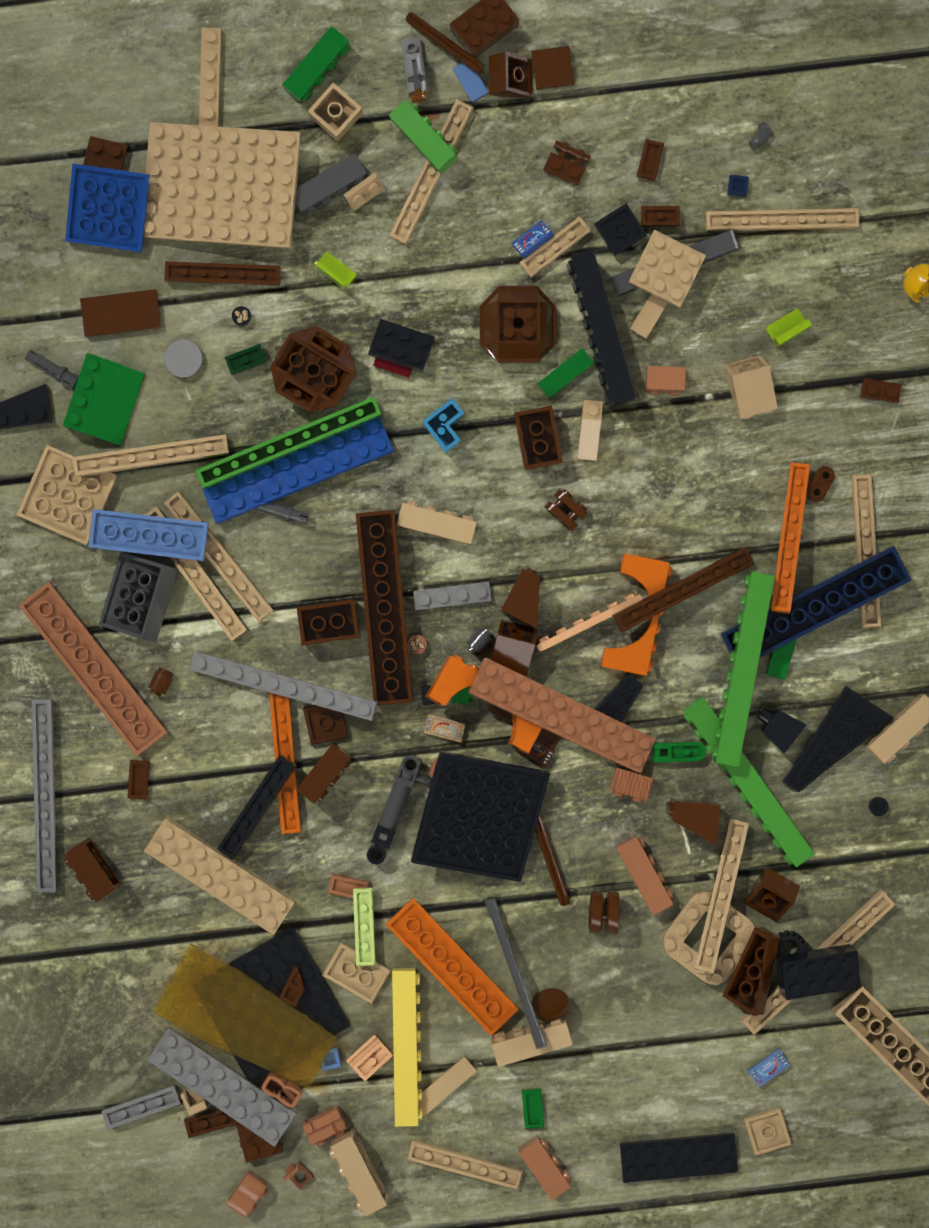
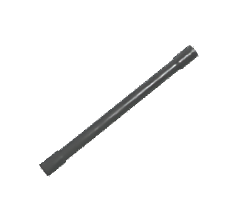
[485,898,547,1049]

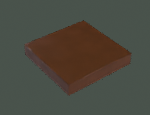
[531,46,574,90]
[303,705,349,745]

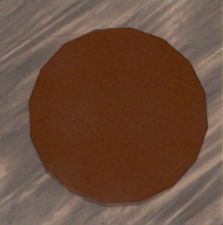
[531,988,569,1022]

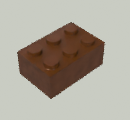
[450,0,519,58]
[514,406,563,471]
[296,599,360,646]
[296,742,352,804]
[63,838,122,903]

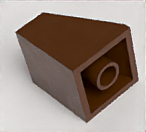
[501,567,540,628]
[491,620,538,677]
[666,798,721,844]

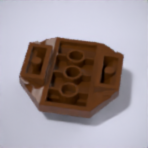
[480,286,556,364]
[270,326,356,413]

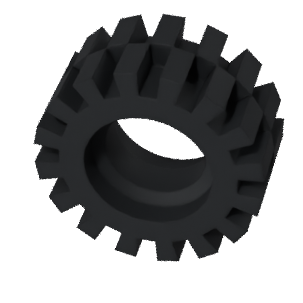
[776,930,808,956]

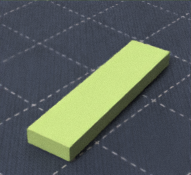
[353,887,376,966]

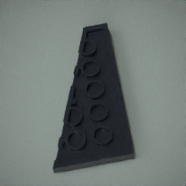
[782,686,894,792]

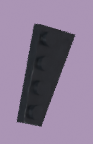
[593,672,643,722]

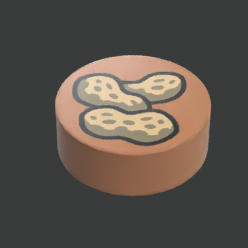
[408,635,427,654]

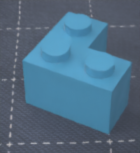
[422,398,464,454]

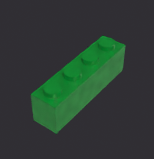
[282,26,350,104]

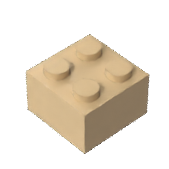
[308,83,363,142]

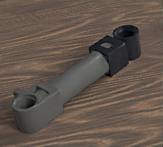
[367,754,431,865]

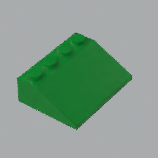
[62,353,145,446]

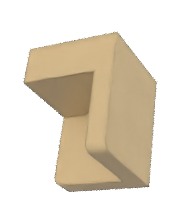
[180,1088,209,1116]

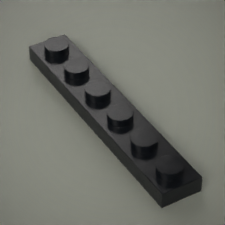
[217,754,297,860]

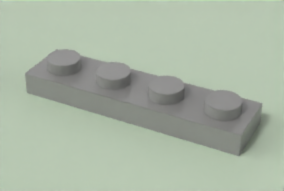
[413,582,492,610]
[101,1084,181,1129]

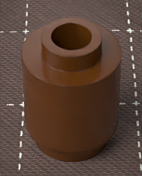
[148,667,173,697]

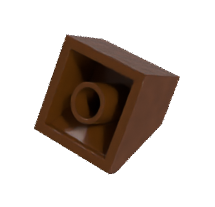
[489,52,532,98]
[744,867,800,922]

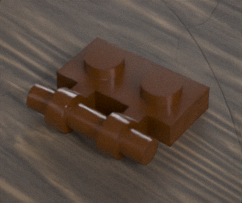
[543,140,591,187]

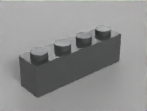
[295,154,368,216]

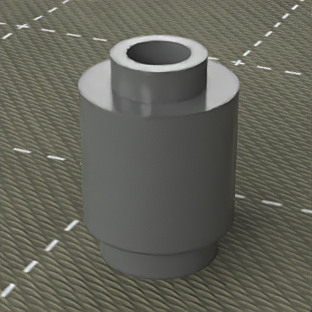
[467,626,494,655]

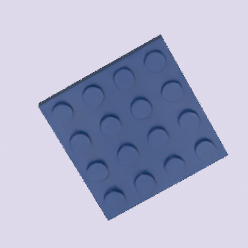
[65,163,150,252]

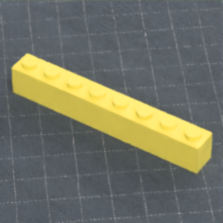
[392,968,422,1127]

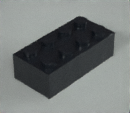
[776,944,861,1000]

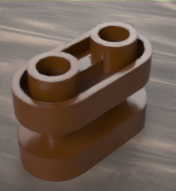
[544,489,588,532]

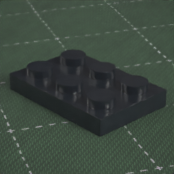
[368,319,435,373]

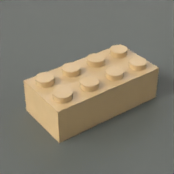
[491,1016,573,1067]
[329,1127,388,1216]

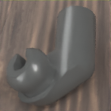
[748,122,771,150]

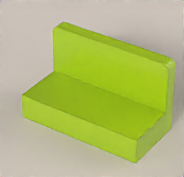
[314,251,357,290]
[765,309,812,348]

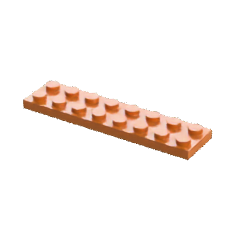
[385,897,519,1036]

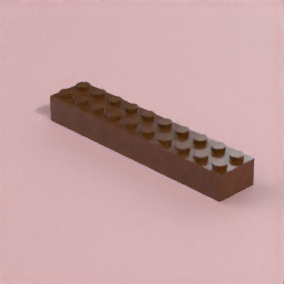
[356,510,413,706]

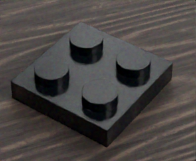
[594,203,647,257]

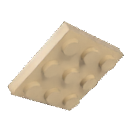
[628,230,706,308]

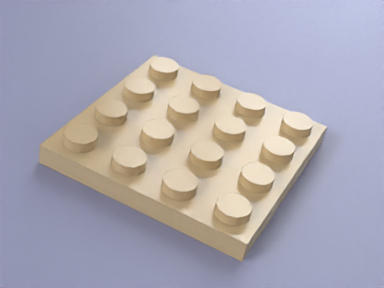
[16,445,118,546]

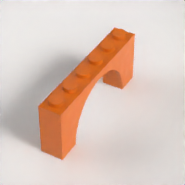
[600,553,672,676]
[425,655,542,753]

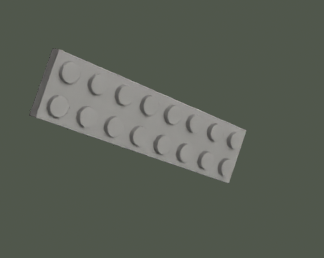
[148,1027,297,1147]

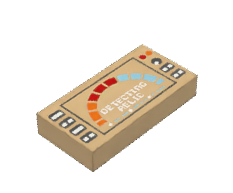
[424,714,466,743]

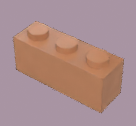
[518,1135,571,1200]

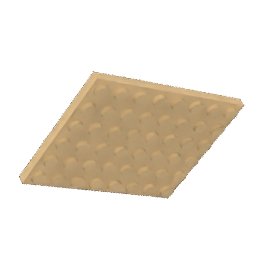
[144,122,301,249]

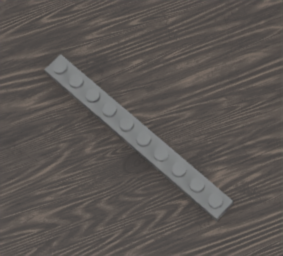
[190,651,378,721]
[32,699,58,892]

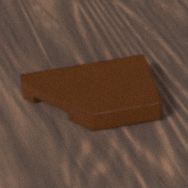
[279,965,305,1007]

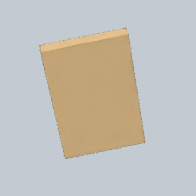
[322,941,391,1004]

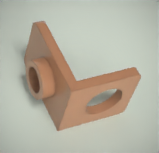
[283,1160,313,1190]

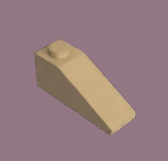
[577,400,603,461]

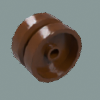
[589,891,620,935]

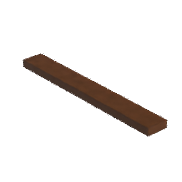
[612,547,754,632]

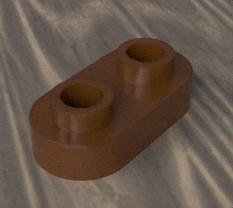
[806,466,835,503]

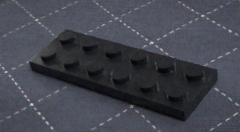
[619,1132,738,1183]

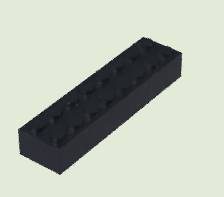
[567,248,636,408]

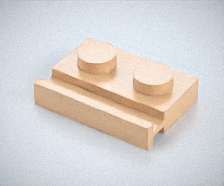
[346,1034,393,1081]

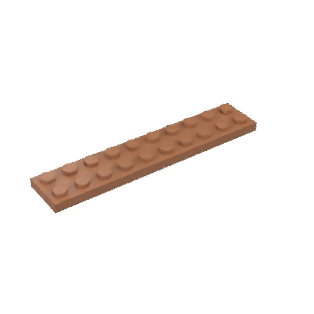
[18,582,168,756]
[468,657,656,774]

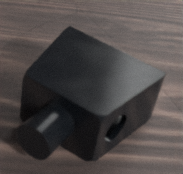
[757,709,806,754]

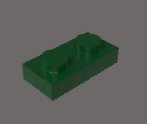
[225,344,267,376]

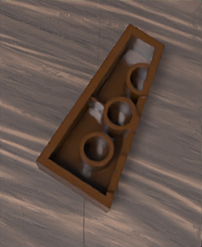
[723,927,780,1016]

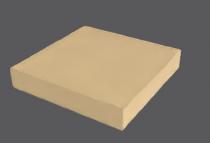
[743,1107,792,1156]

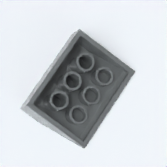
[99,552,178,643]

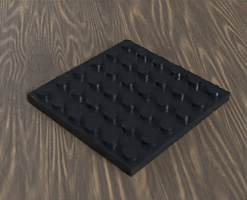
[411,750,551,882]
[192,926,350,1083]

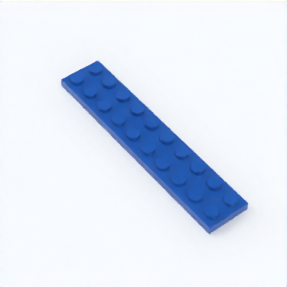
[202,417,394,524]

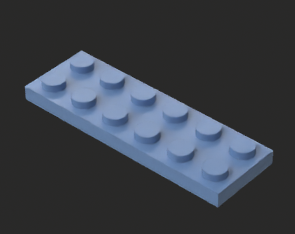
[88,509,209,561]

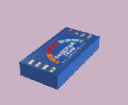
[511,220,554,259]

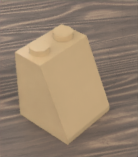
[723,355,778,419]

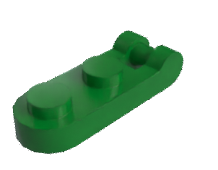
[652,742,706,762]

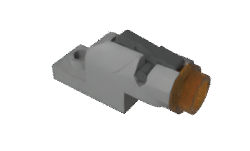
[401,38,428,103]

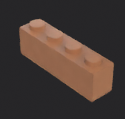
[615,835,674,916]

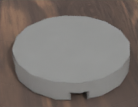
[164,339,203,378]

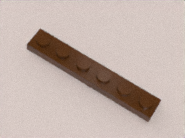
[164,261,281,286]

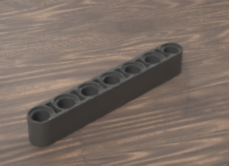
[611,230,740,296]

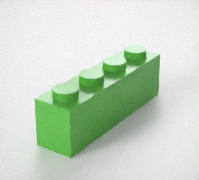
[389,99,458,175]

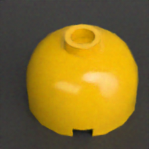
[903,264,929,303]

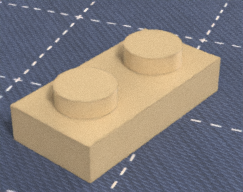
[344,172,385,211]

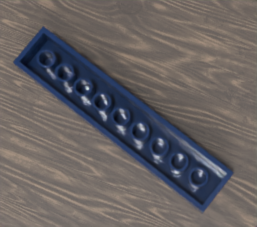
[719,546,912,658]

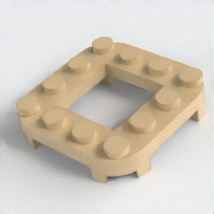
[663,891,755,985]

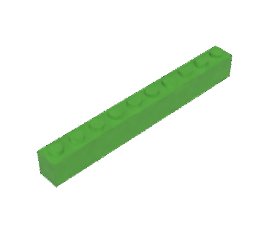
[196,397,382,489]
[711,571,775,767]
[682,696,815,867]

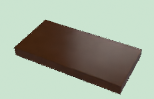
[80,289,161,337]

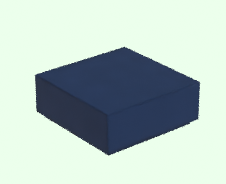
[727,175,749,197]

